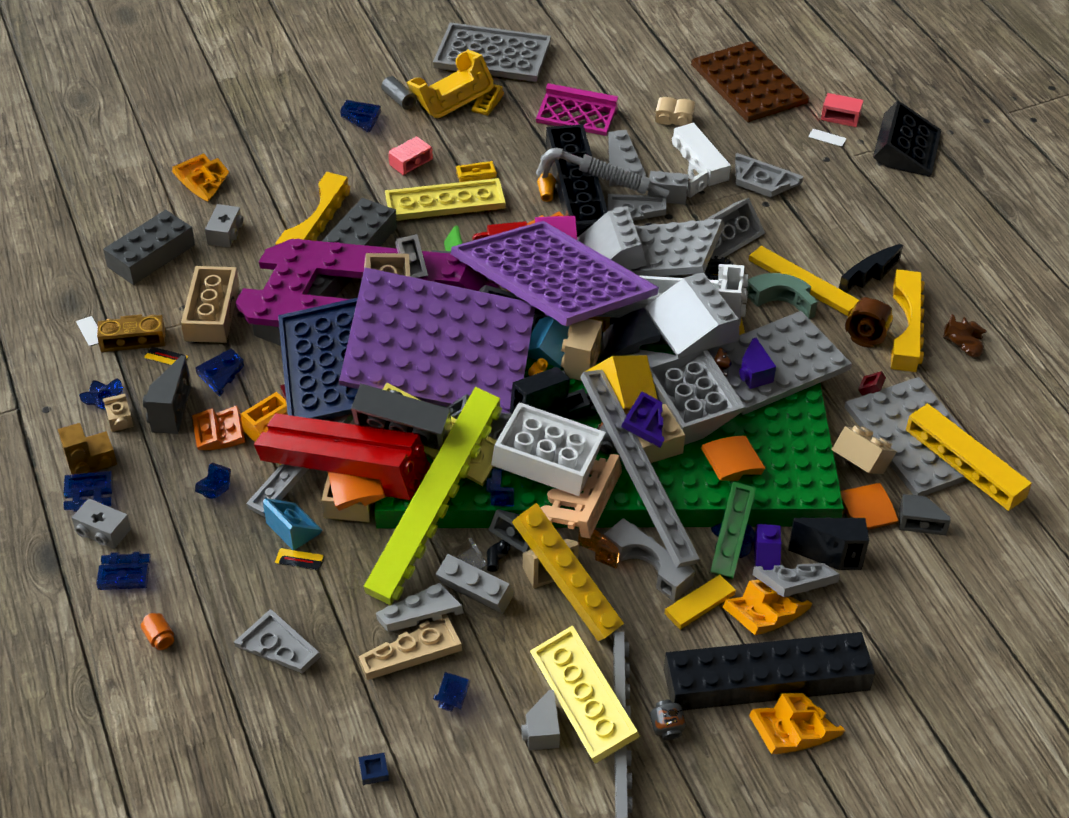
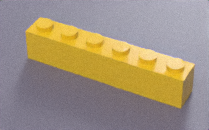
[906,403,1032,511]
[512,503,624,642]

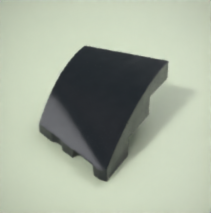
[599,308,661,363]

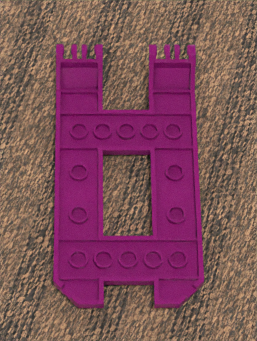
[236,239,501,327]

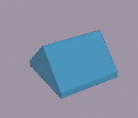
[527,316,569,368]
[263,498,322,550]

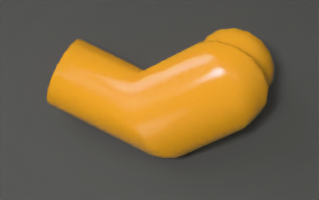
[528,358,548,376]

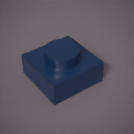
[358,753,389,785]

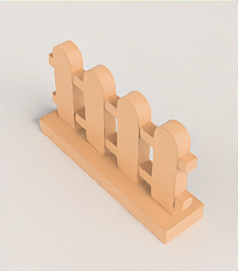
[541,454,622,538]

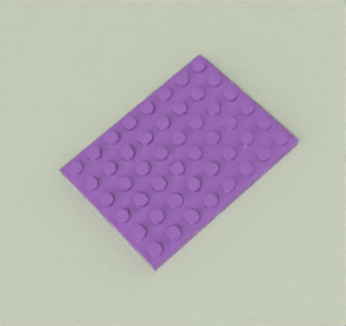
[451,221,659,326]
[339,267,535,413]

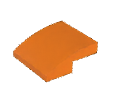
[192,405,245,450]
[701,436,765,481]
[328,472,385,511]
[840,483,899,530]

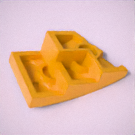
[172,153,229,201]
[723,580,812,635]
[749,693,845,755]

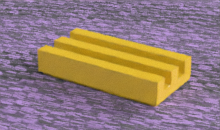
[456,161,497,182]

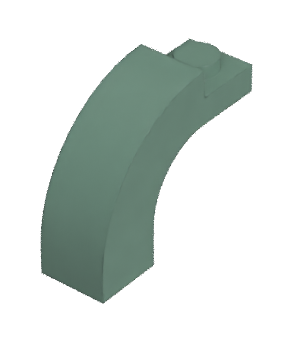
[746,273,818,319]

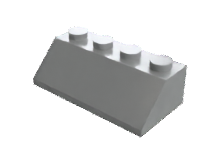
[703,198,765,259]

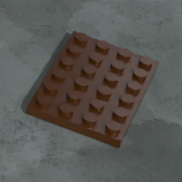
[691,41,809,123]

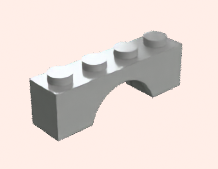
[603,518,695,602]

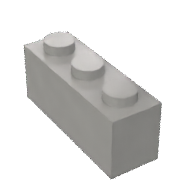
[436,554,515,614]

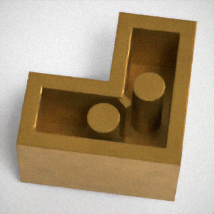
[57,423,117,478]

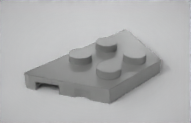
[735,153,803,197]

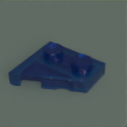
[340,100,381,132]
[195,348,244,396]

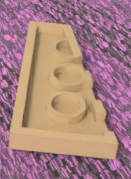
[359,614,462,680]

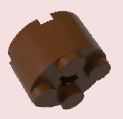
[845,297,893,347]

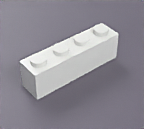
[672,123,731,186]

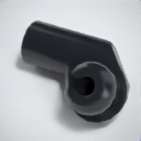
[487,540,511,572]

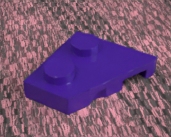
[621,392,664,448]

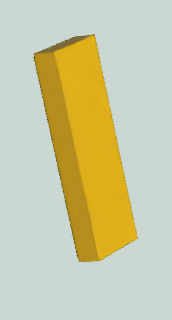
[664,575,736,630]

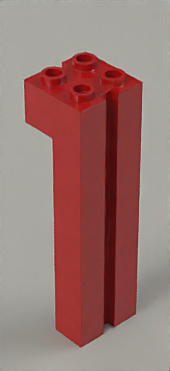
[254,413,430,500]

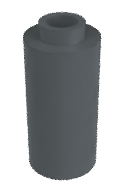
[381,76,417,110]

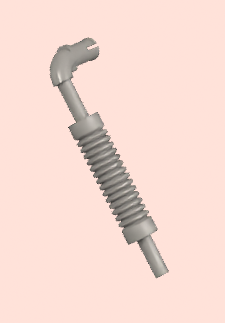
[536,148,669,198]

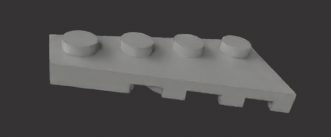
[608,130,646,186]

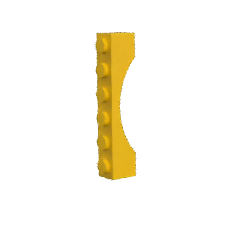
[275,172,350,245]
[891,269,925,372]

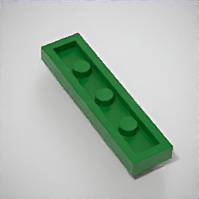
[709,481,756,579]

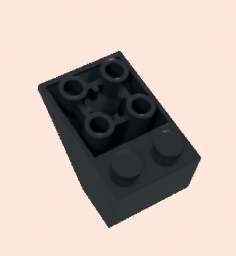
[788,517,869,570]

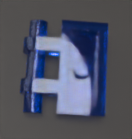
[63,471,113,512]
[96,551,151,590]

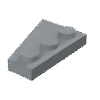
[753,563,840,597]

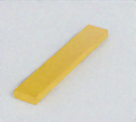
[749,246,860,316]

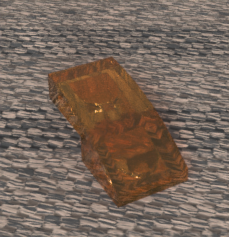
[578,529,619,569]

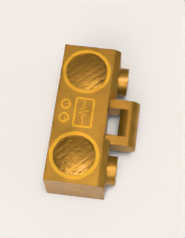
[97,314,165,352]

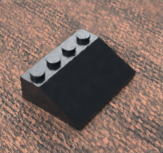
[873,100,942,177]

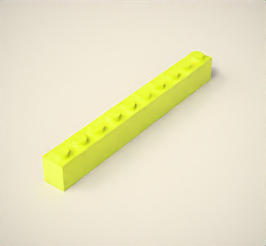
[364,387,502,605]

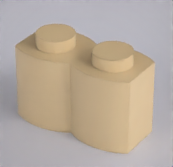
[655,97,695,126]

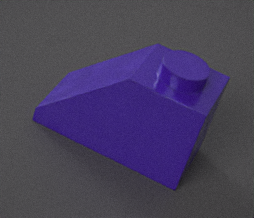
[739,338,776,389]
[754,524,781,579]

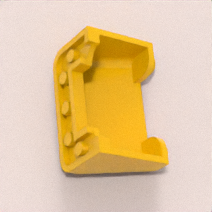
[406,50,494,118]

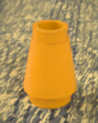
[537,173,556,202]

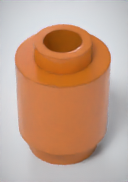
[141,613,174,650]

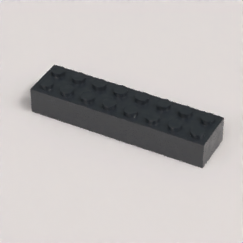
[546,124,608,237]
[663,632,875,711]

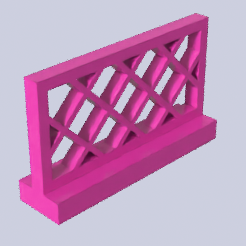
[536,83,618,136]

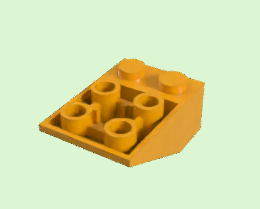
[241,392,288,465]

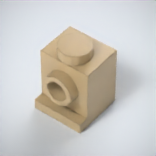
[103,394,134,432]

